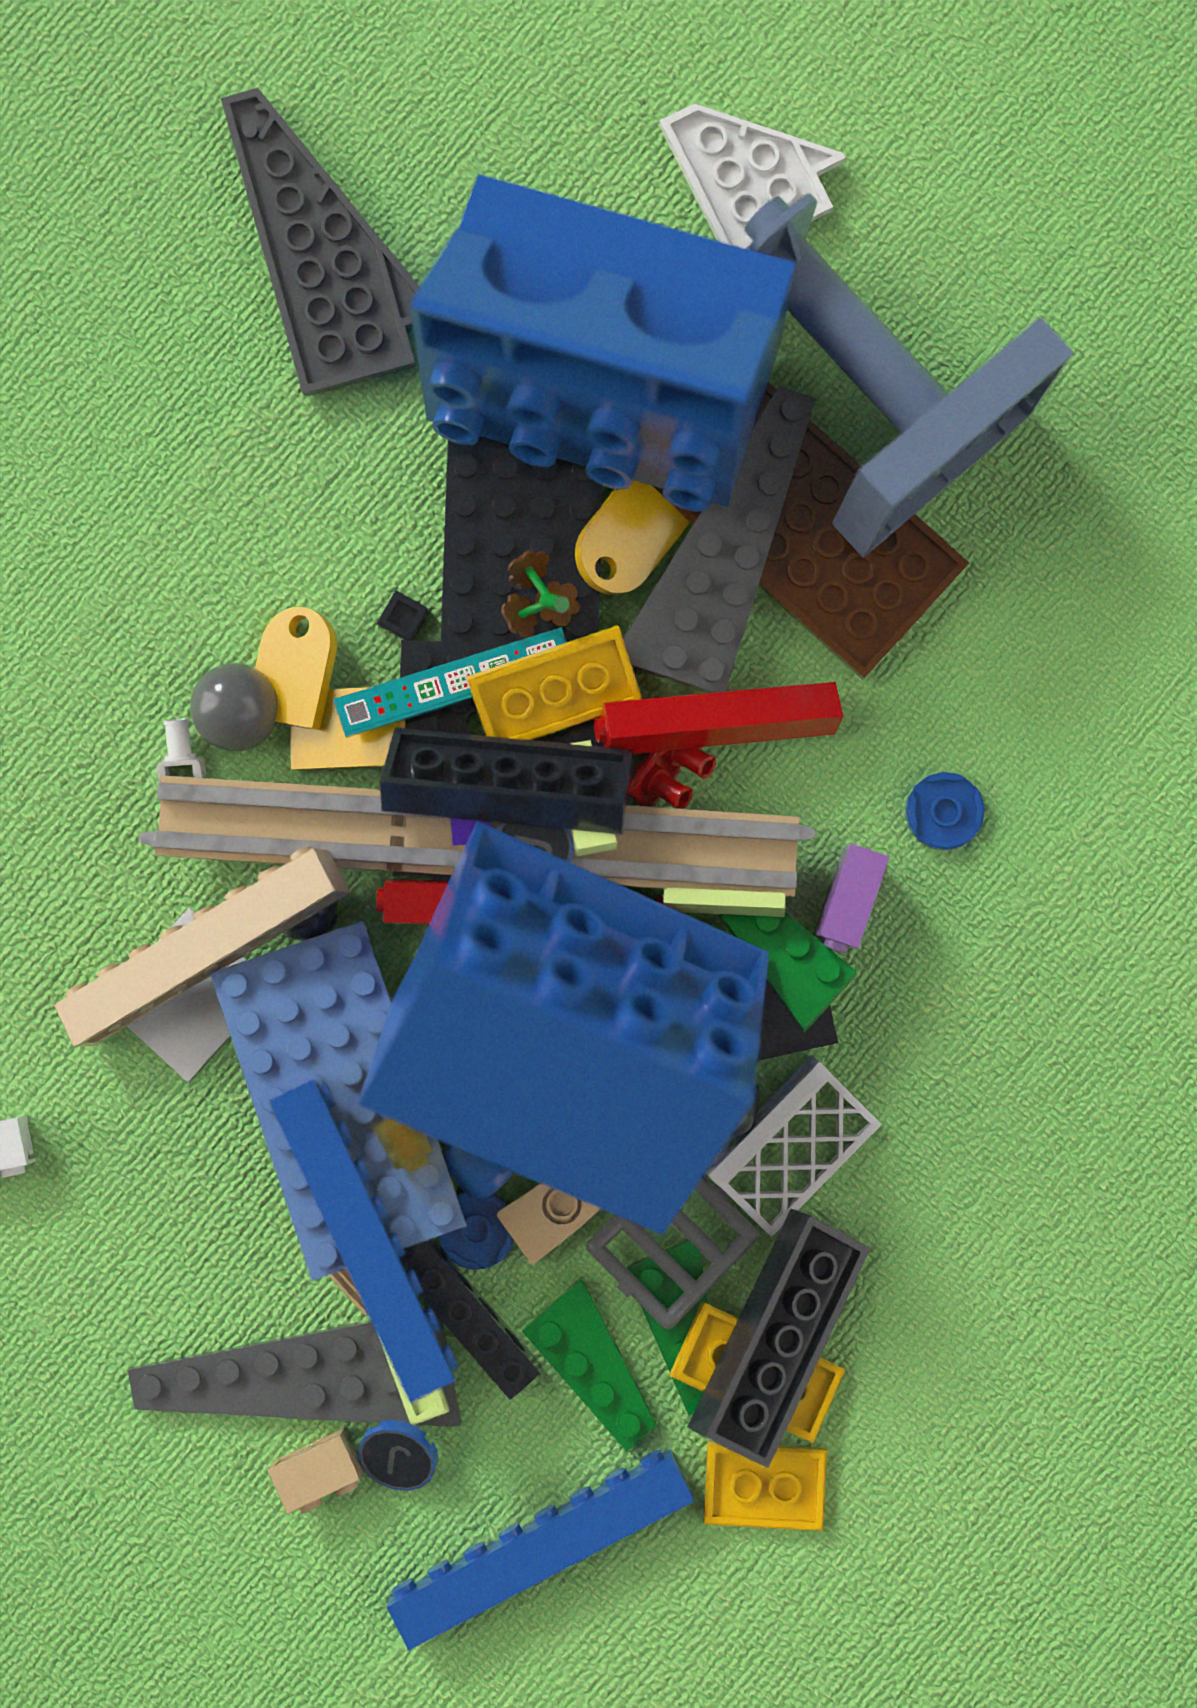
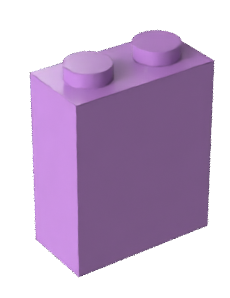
[813,843,890,953]

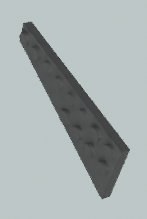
[623,386,816,693]
[127,1311,462,1427]

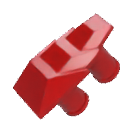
[628,748,716,809]

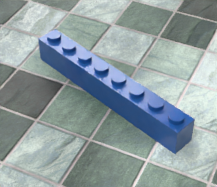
[269,1079,459,1403]
[386,1449,694,1651]

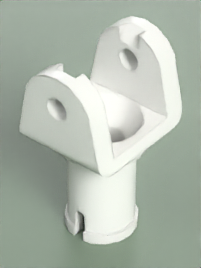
[157,718,206,783]

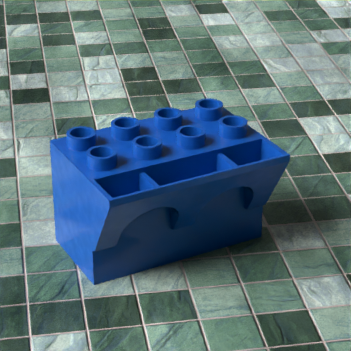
[410,174,795,511]
[358,821,769,1235]

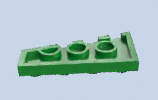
[718,912,857,1033]
[626,1239,708,1416]
[522,1277,656,1452]

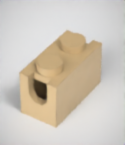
[267,1427,364,1514]

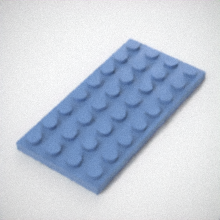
[210,921,466,1281]

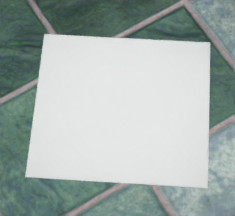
[127,908,246,1082]

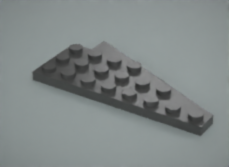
[221,88,420,398]

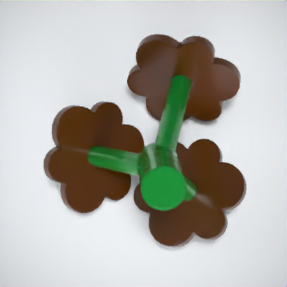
[501,550,580,638]

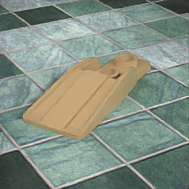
[497,1183,601,1264]

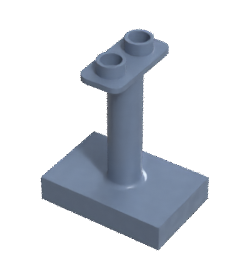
[744,193,1074,558]

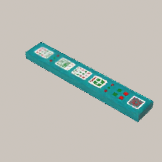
[333,627,567,738]

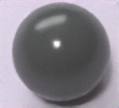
[190,663,277,751]

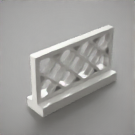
[706,1055,882,1237]

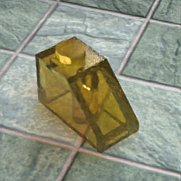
[372,1118,434,1174]

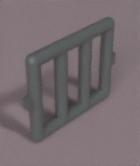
[586,1177,759,1329]

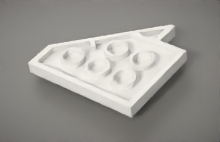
[659,103,845,249]

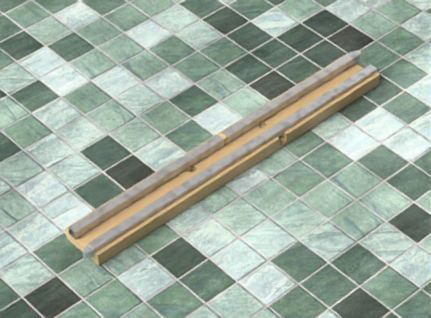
[139,775,815,897]

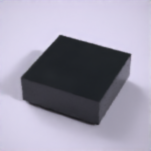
[376,590,430,641]

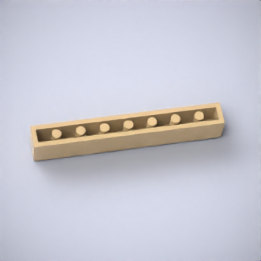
[54,846,350,1047]

